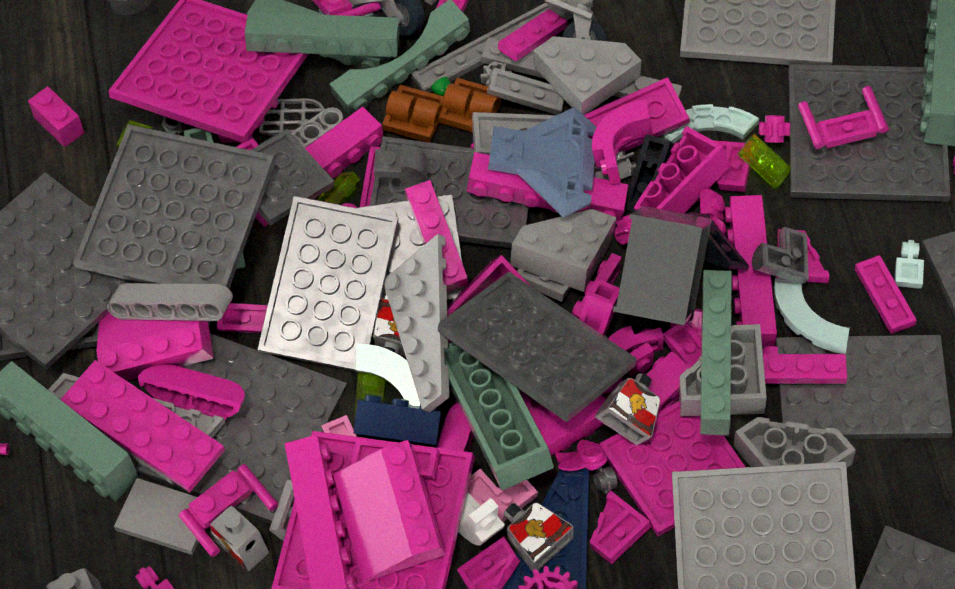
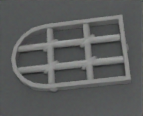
[259,98,325,136]

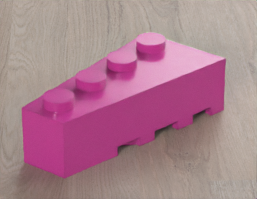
[634,126,731,213]
[531,395,607,456]

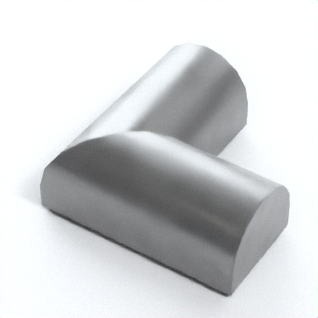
[752,227,809,284]

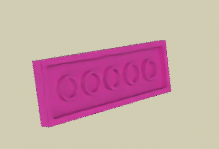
[60,360,225,492]

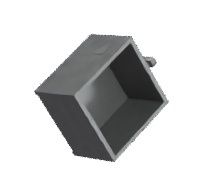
[613,206,712,325]

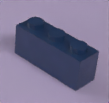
[353,394,442,445]

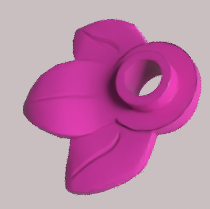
[556,440,607,471]

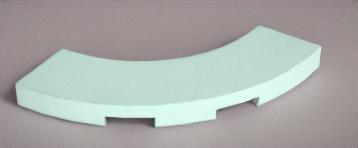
[658,104,759,143]
[774,278,850,354]
[356,343,437,409]

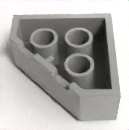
[533,36,642,115]
[510,209,617,292]
[679,324,767,416]
[733,417,856,468]

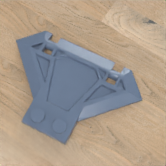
[488,107,597,218]

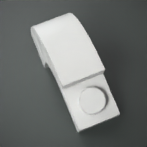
[458,491,505,546]

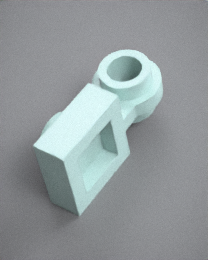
[895,240,924,289]

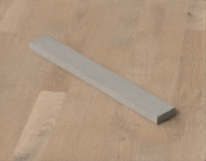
[411,0,593,93]

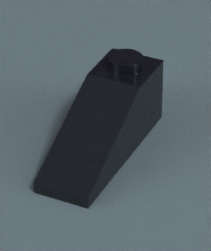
[624,134,674,212]
[688,212,749,270]

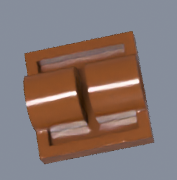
[439,78,503,132]
[382,85,444,143]

